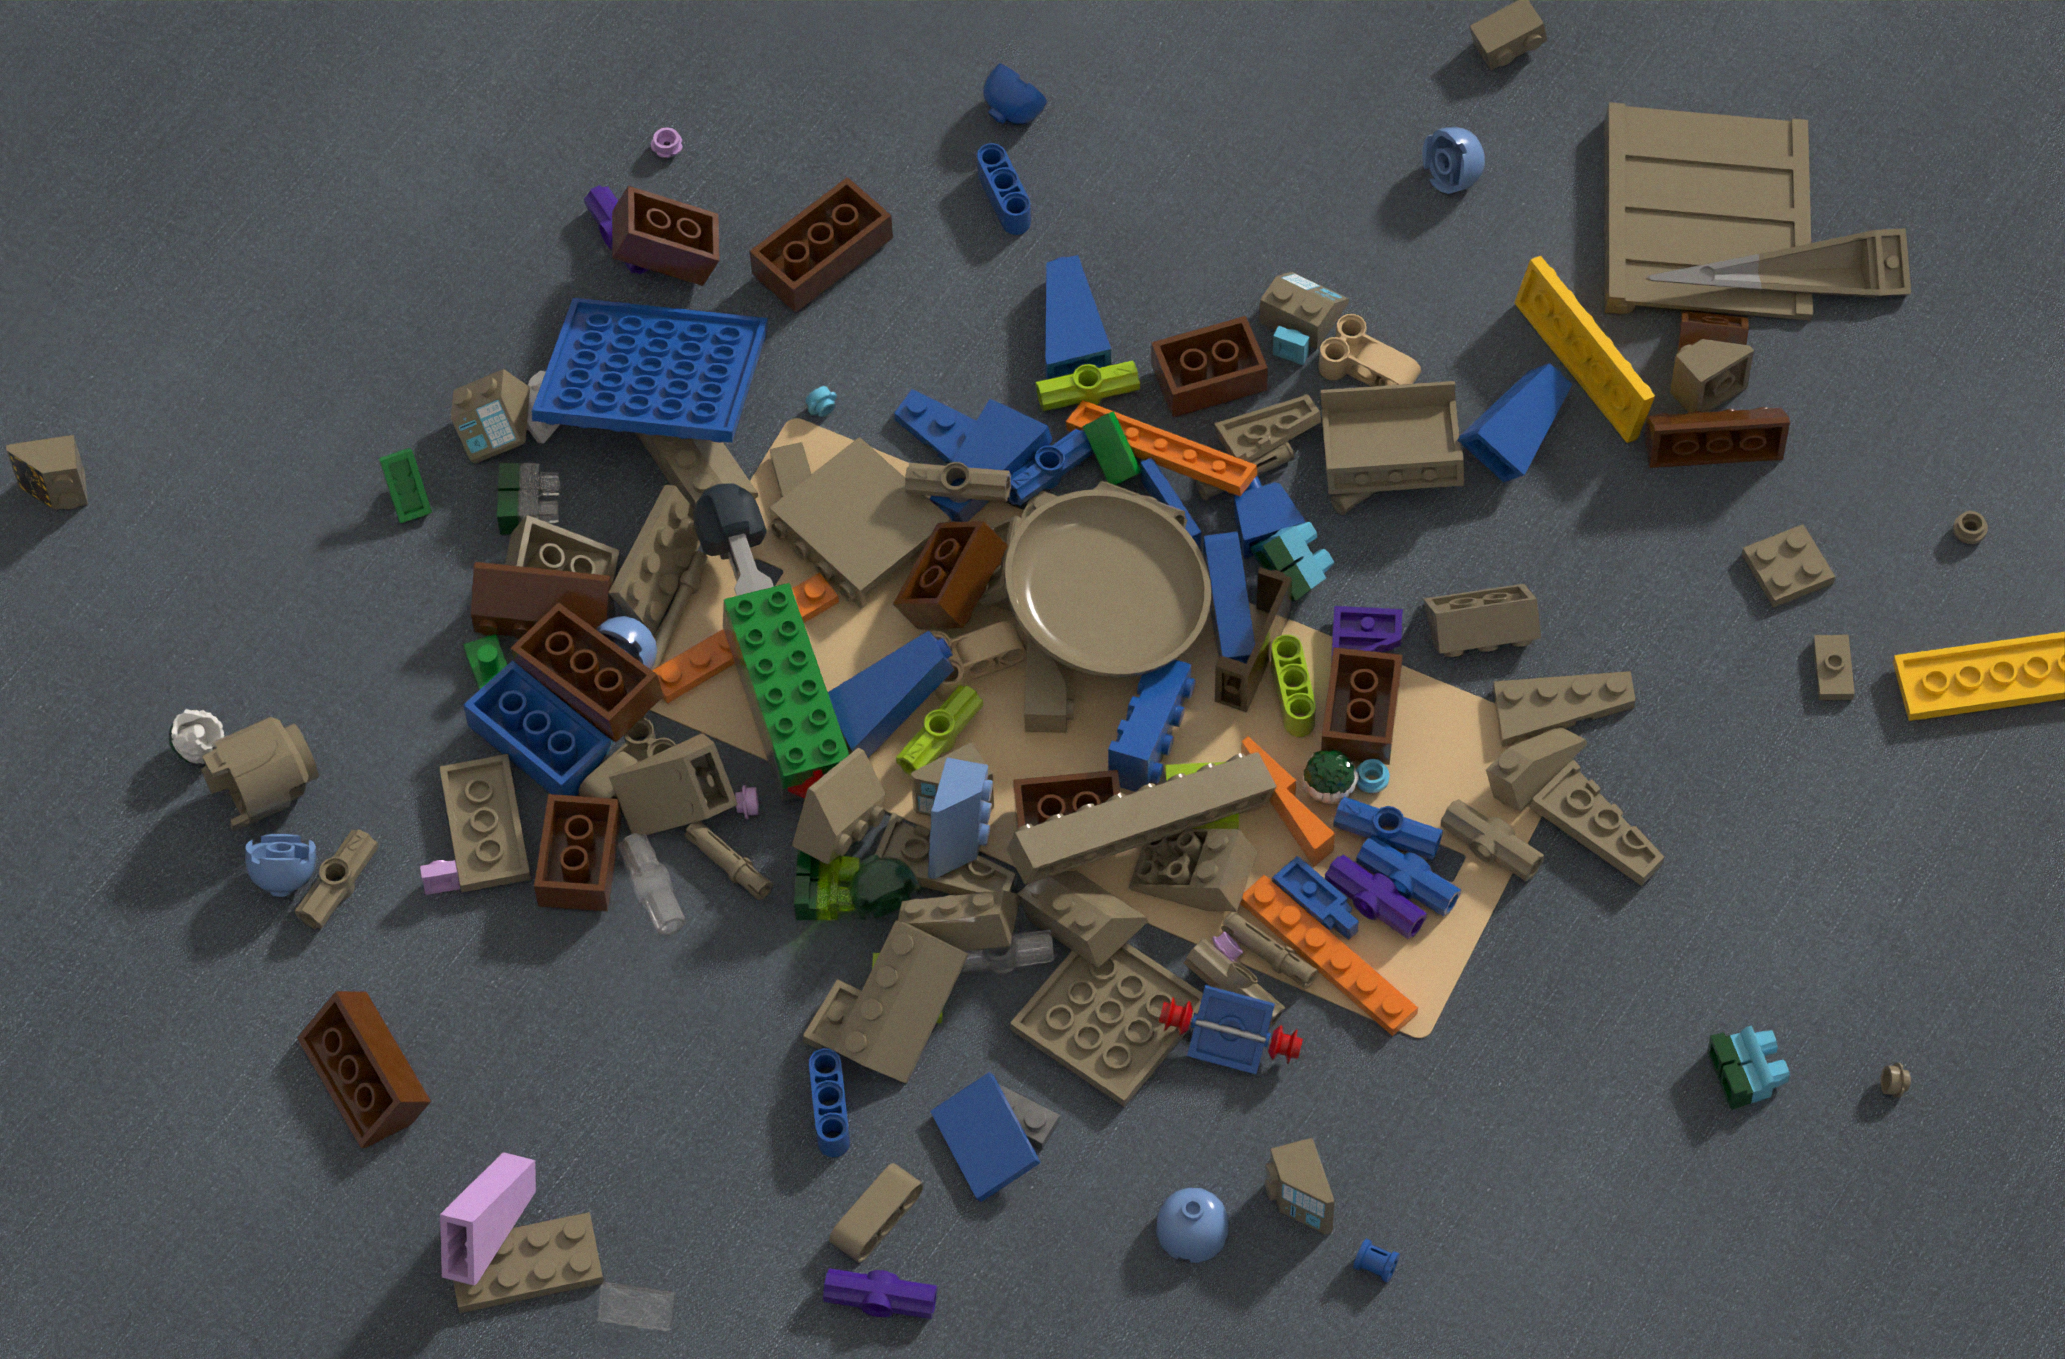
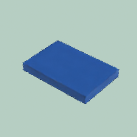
[930,1072,1041,1202]

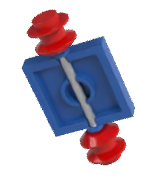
[1158,985,1303,1074]

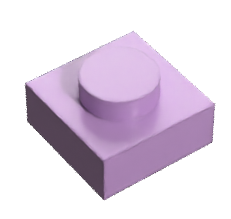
[420,860,460,895]

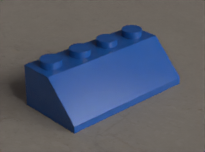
[463,660,611,796]

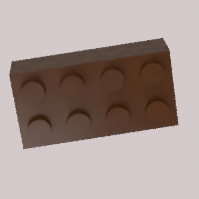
[749,177,893,313]
[510,602,664,743]

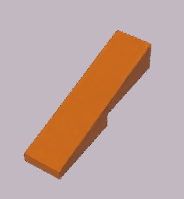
[1241,736,1335,867]

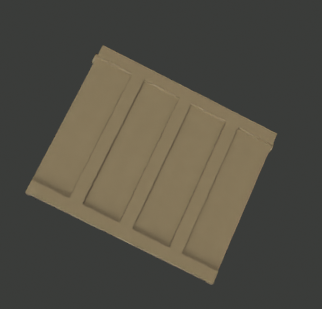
[1604,102,1813,321]

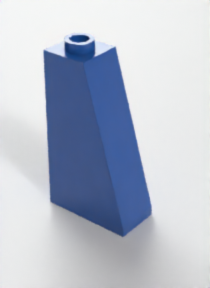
[1045,255,1111,380]
[1457,363,1572,482]
[930,399,1052,522]
[1203,532,1255,664]
[828,630,954,758]

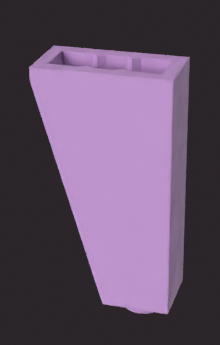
[440,1152,536,1286]

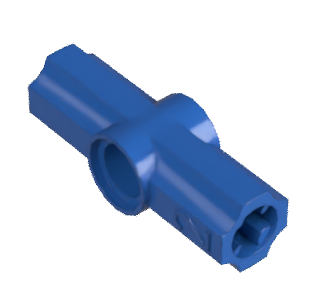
[1007,429,1094,506]
[1333,797,1443,860]
[1356,836,1461,917]

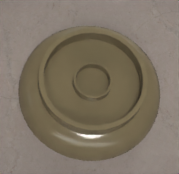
[1005,490,1211,678]

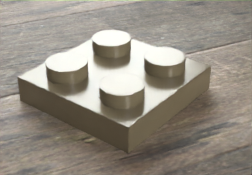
[1742,524,1835,608]

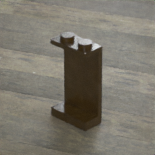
[1215,567,1292,713]

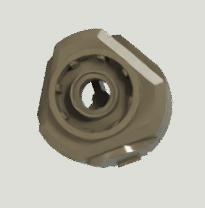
[201,717,319,831]

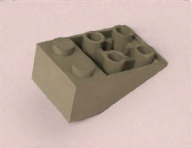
[608,733,738,839]
[1129,829,1257,911]

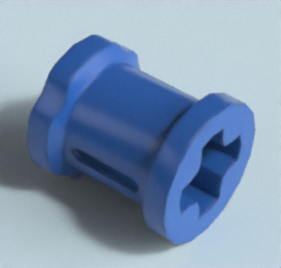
[1353,1238,1400,1283]

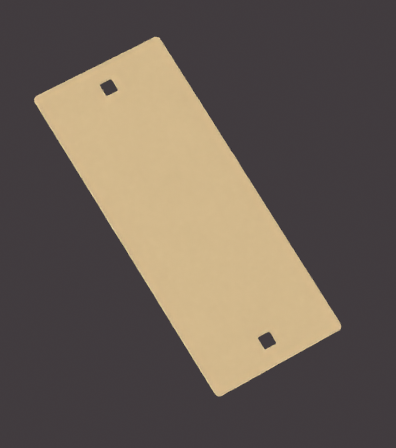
[650,418,1555,1039]

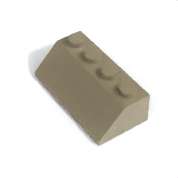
[635,432,759,508]
[834,921,969,1083]

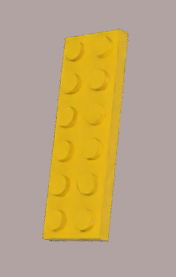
[1514,256,1655,443]
[1893,632,2065,721]

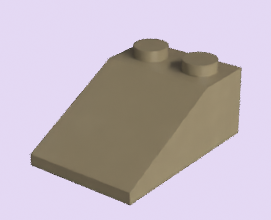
[505,515,620,585]

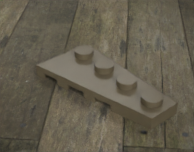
[1493,671,1636,747]
[1530,759,1665,886]
[871,813,1016,895]

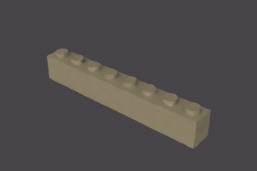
[1006,752,1277,885]

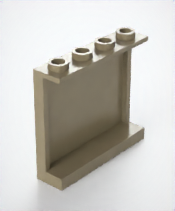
[1321,381,1464,495]
[769,437,951,608]

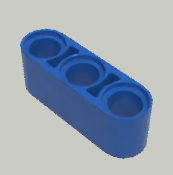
[977,143,1031,235]
[809,1048,850,1157]

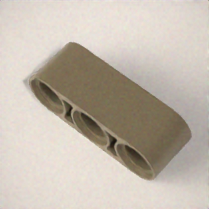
[829,1163,924,1263]

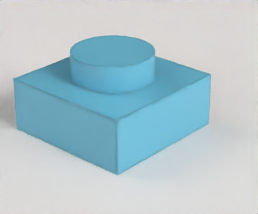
[1273,326,1309,365]

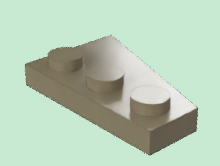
[1214,395,1321,462]

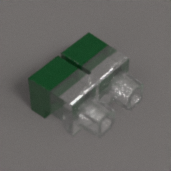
[497,463,560,535]

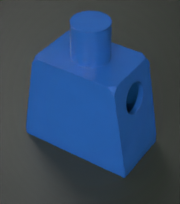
[1233,476,1305,558]

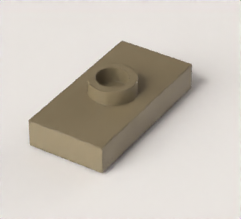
[1813,635,1855,700]

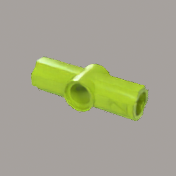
[1036,361,1140,411]
[896,685,983,776]

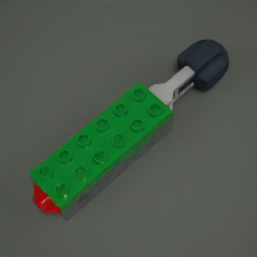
[693,483,849,802]

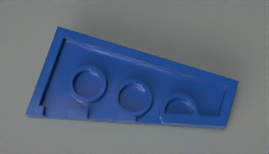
[894,389,976,464]

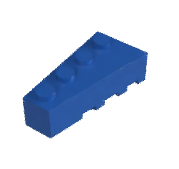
[1108,660,1196,792]

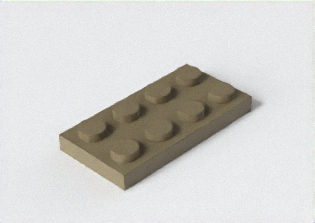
[608,485,700,635]
[439,754,531,892]
[453,1212,604,1313]

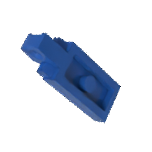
[1272,856,1359,940]

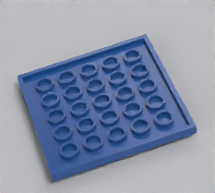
[532,298,768,443]

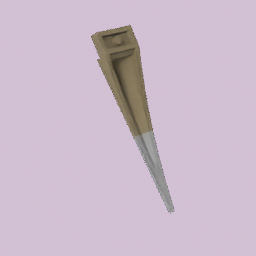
[1646,228,1911,298]

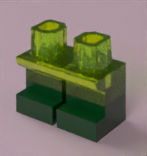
[794,849,860,920]

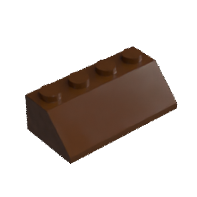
[1645,407,1790,468]
[471,562,616,639]
[297,991,431,1148]

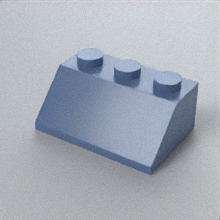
[928,757,993,879]

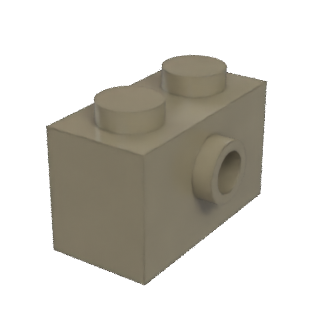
[1469,0,1547,70]

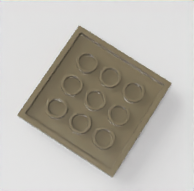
[1010,942,1203,1107]

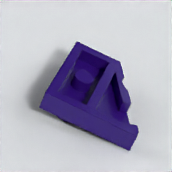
[1331,606,1403,663]

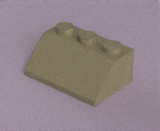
[1424,584,1541,657]
[792,748,886,864]
[1017,871,1148,968]
[898,890,1020,951]

